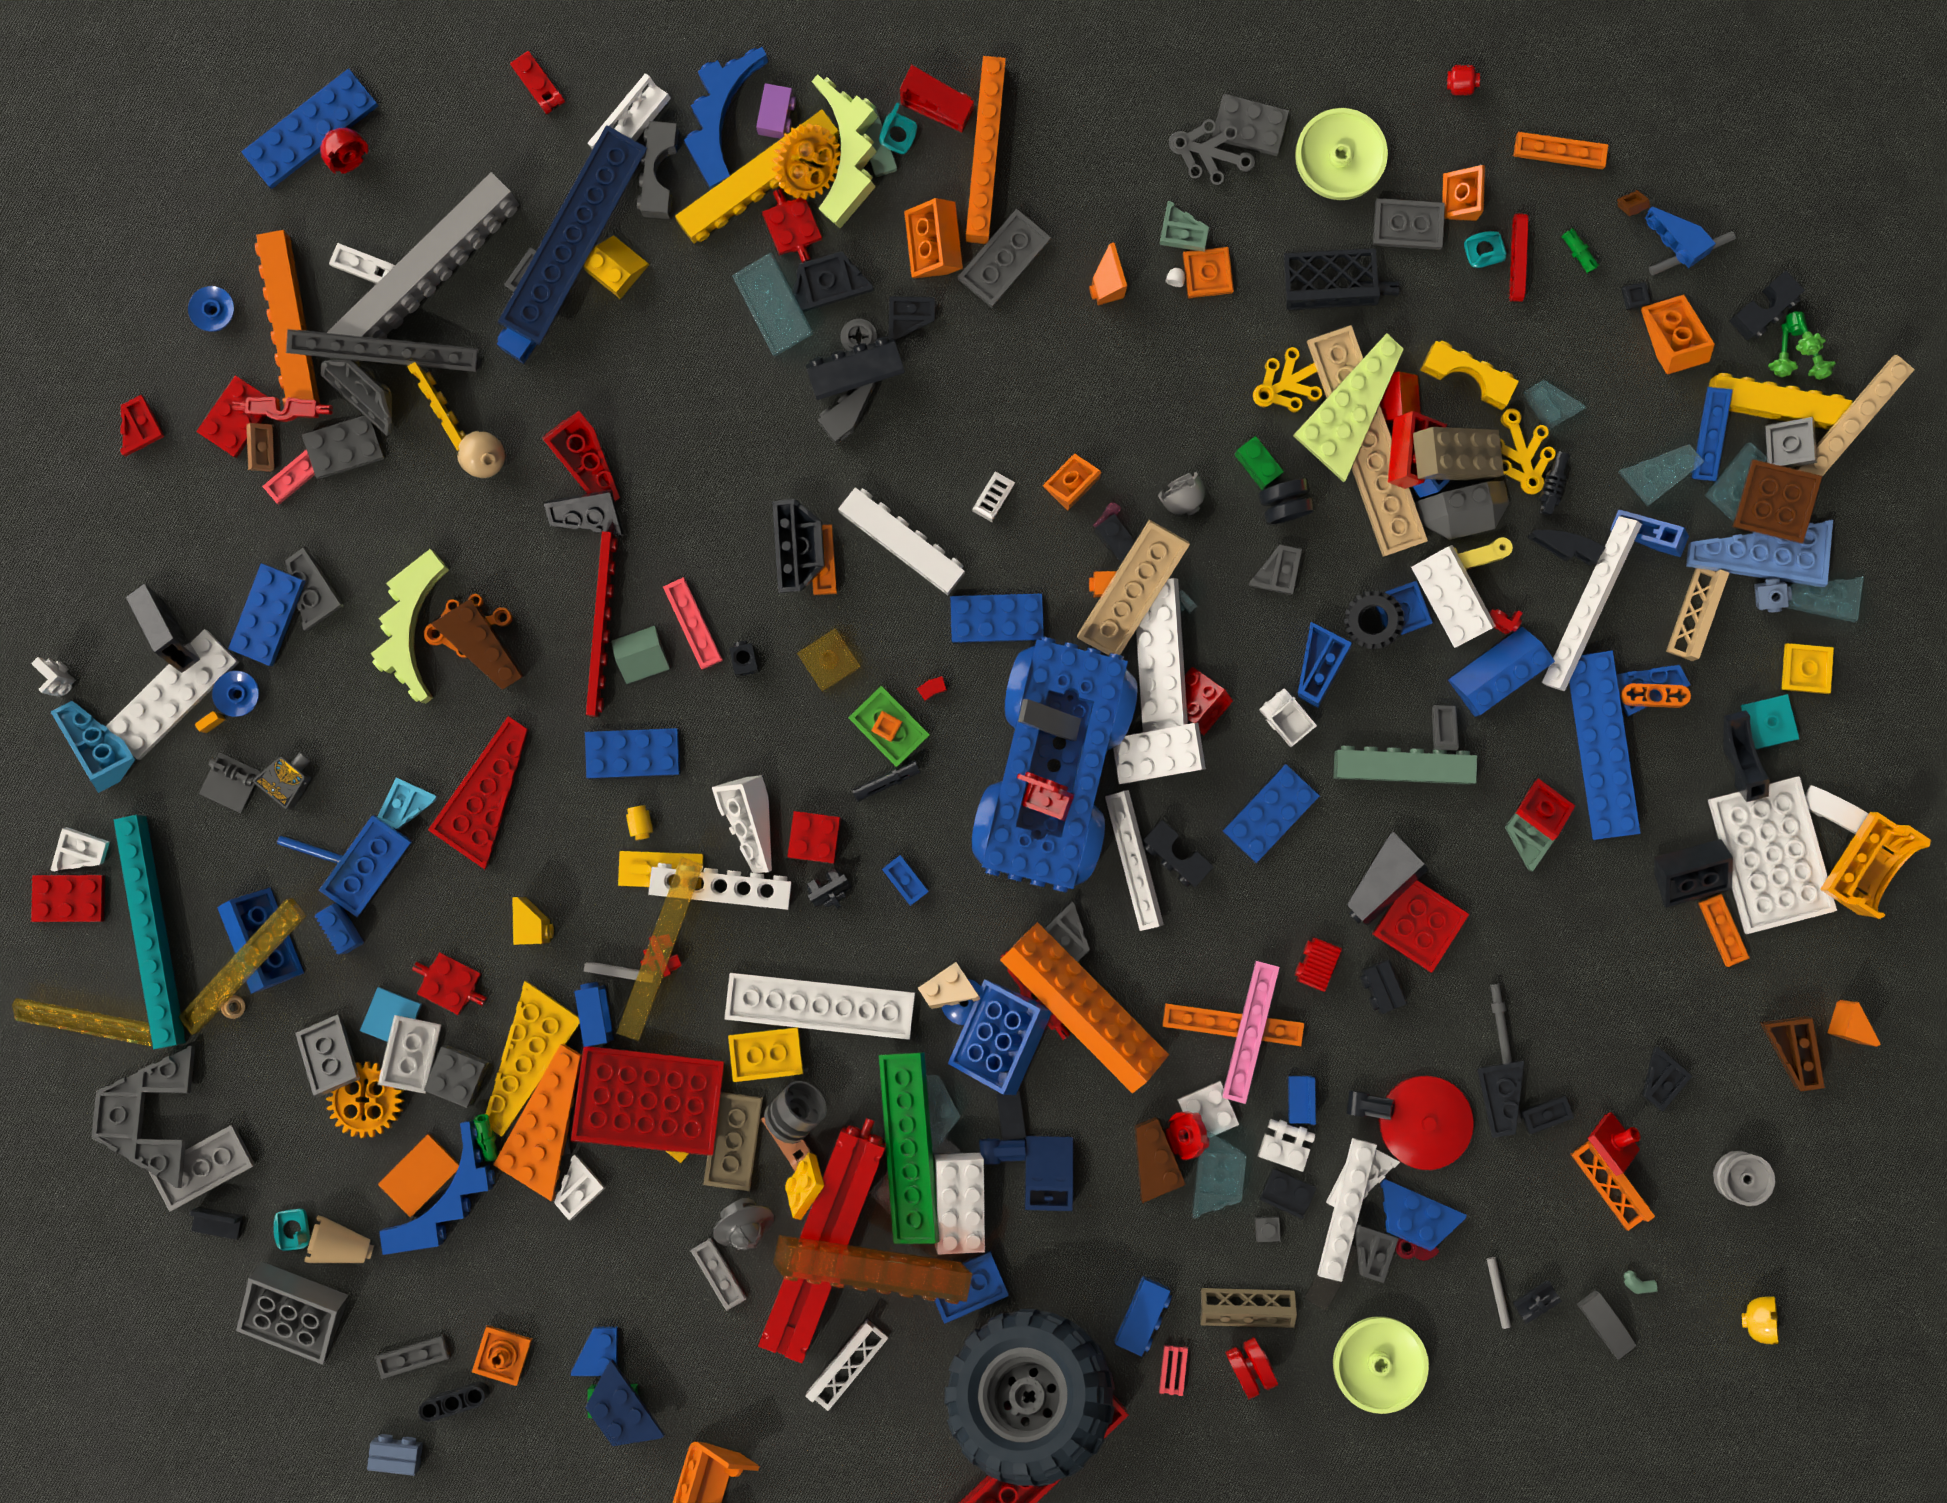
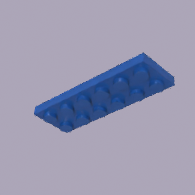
[241,68,378,189]

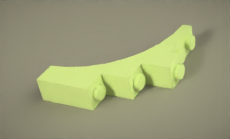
[812,75,878,228]
[371,549,449,704]

